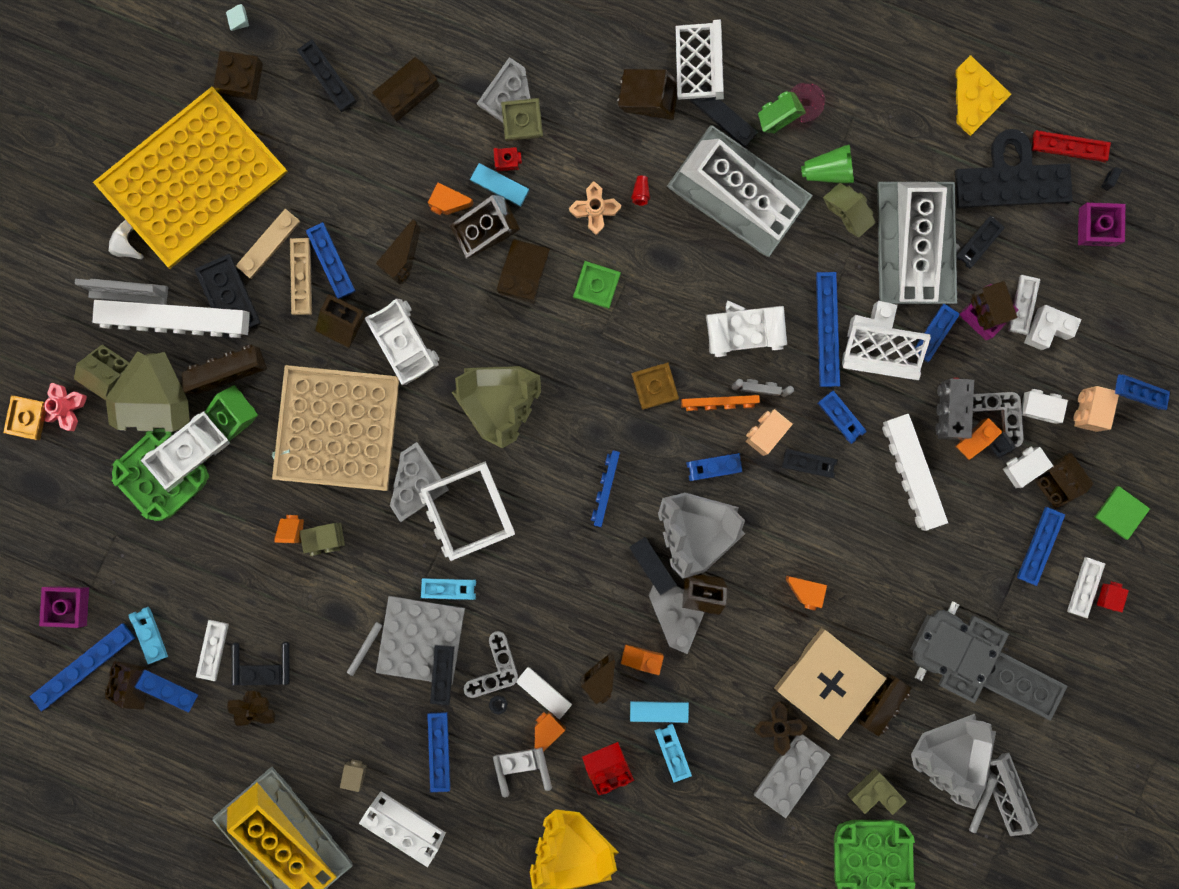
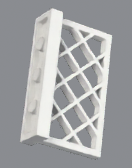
[676,19,724,100]
[842,322,930,380]

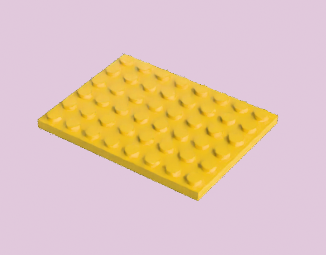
[93,87,288,269]

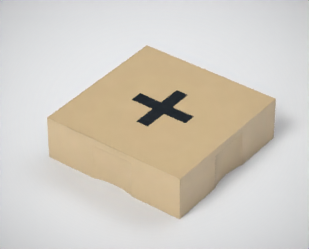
[774,628,886,740]

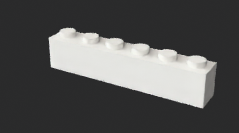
[882,414,948,531]

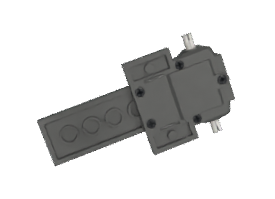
[910,601,1068,721]

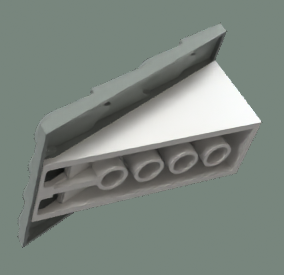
[666,125,813,257]
[877,182,957,304]

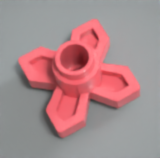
[44,383,87,431]

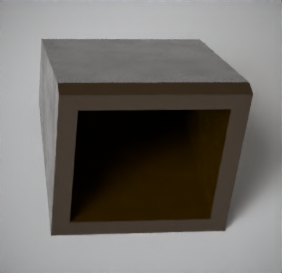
[617,69,677,120]

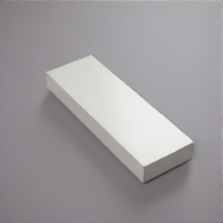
[1008,275,1040,335]
[1067,557,1105,618]
[196,620,229,681]
[516,667,572,720]

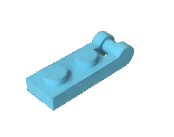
[421,578,476,600]
[129,607,168,664]
[655,724,692,782]

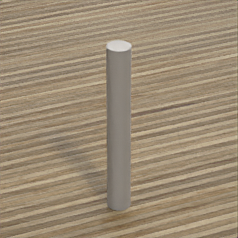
[347,622,383,676]
[969,777,997,833]

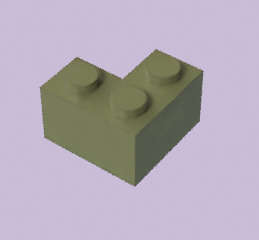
[823,183,876,238]
[299,523,345,556]
[847,769,907,815]

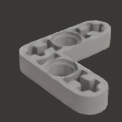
[973,392,1023,447]
[463,631,518,698]

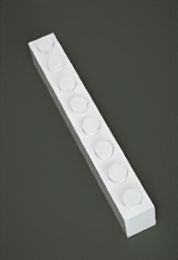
[92,300,250,338]

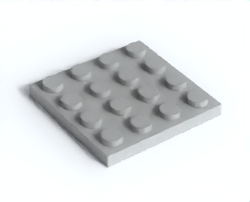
[376,596,465,684]

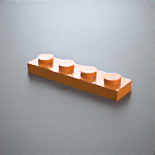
[681,395,760,411]

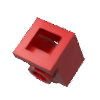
[493,147,522,172]

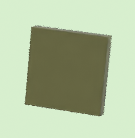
[501,98,543,141]

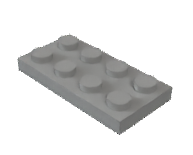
[754,734,830,818]

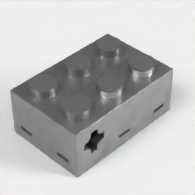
[936,378,974,440]

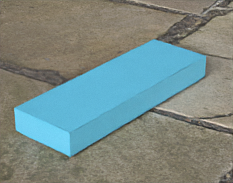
[470,163,529,207]
[630,701,689,723]

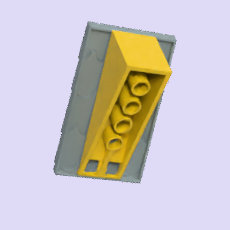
[212,767,353,889]

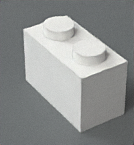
[1021,389,1068,424]
[1003,446,1053,488]

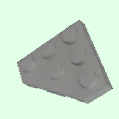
[477,57,530,123]
[390,442,449,522]
[648,585,705,654]

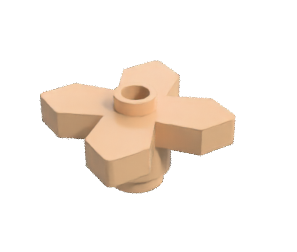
[569,182,621,235]

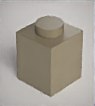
[340,760,367,792]

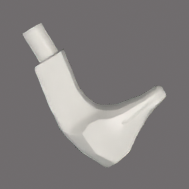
[108,219,144,260]

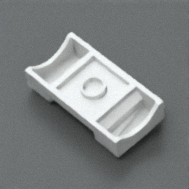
[365,299,439,385]
[706,306,787,357]
[141,411,230,492]

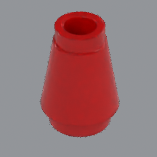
[631,175,650,206]

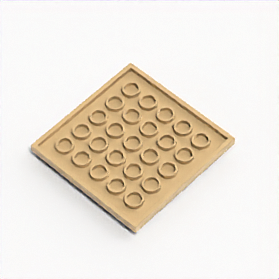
[272,365,400,491]

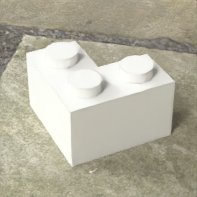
[847,301,897,345]
[1024,305,1081,350]

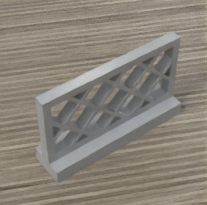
[75,279,168,305]

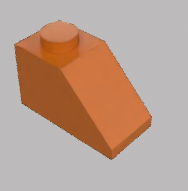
[428,183,474,215]
[955,418,1002,460]
[275,515,304,543]
[786,576,827,610]
[621,644,664,675]
[535,711,566,752]

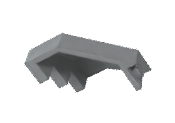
[658,493,745,578]
[911,714,996,809]

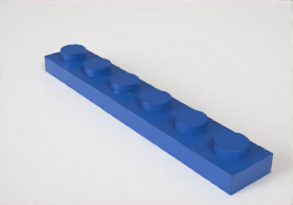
[816,272,840,387]
[30,623,135,711]

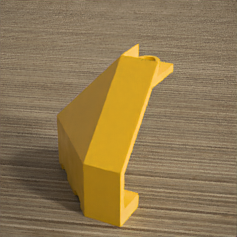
[530,809,619,889]

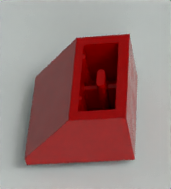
[582,742,634,795]

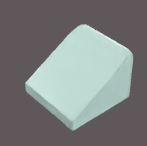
[226,4,249,31]

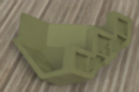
[106,351,190,432]
[452,366,541,448]

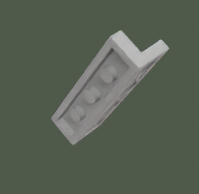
[987,753,1038,836]

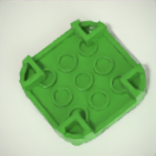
[112,428,209,521]
[834,820,916,889]

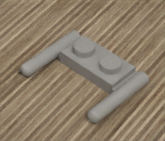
[732,379,794,397]
[492,747,552,797]

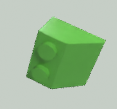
[758,91,806,133]
[204,385,258,441]

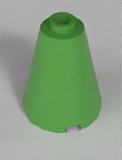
[801,144,854,184]

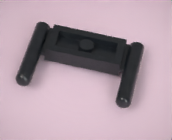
[232,642,290,685]

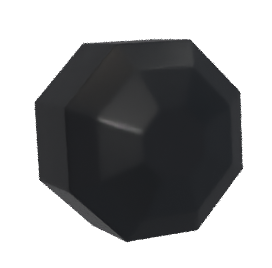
[489,695,508,715]

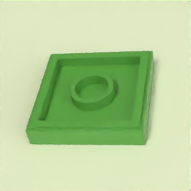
[573,261,621,309]
[1095,486,1150,540]

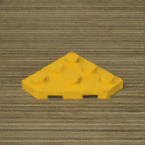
[955,55,1011,136]

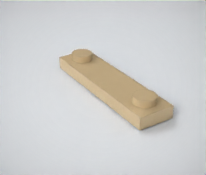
[236,209,301,279]
[290,238,312,315]

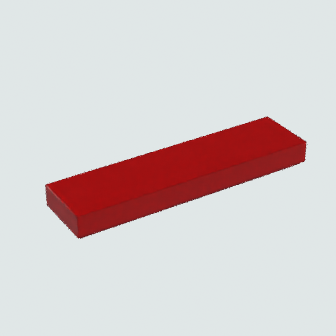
[1031,130,1111,162]

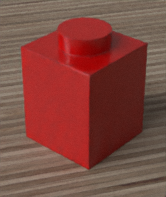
[1097,581,1129,612]

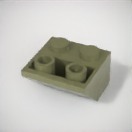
[74,345,129,400]

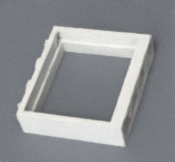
[419,461,515,561]
[359,792,446,867]

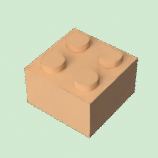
[1074,386,1119,432]
[745,409,792,456]

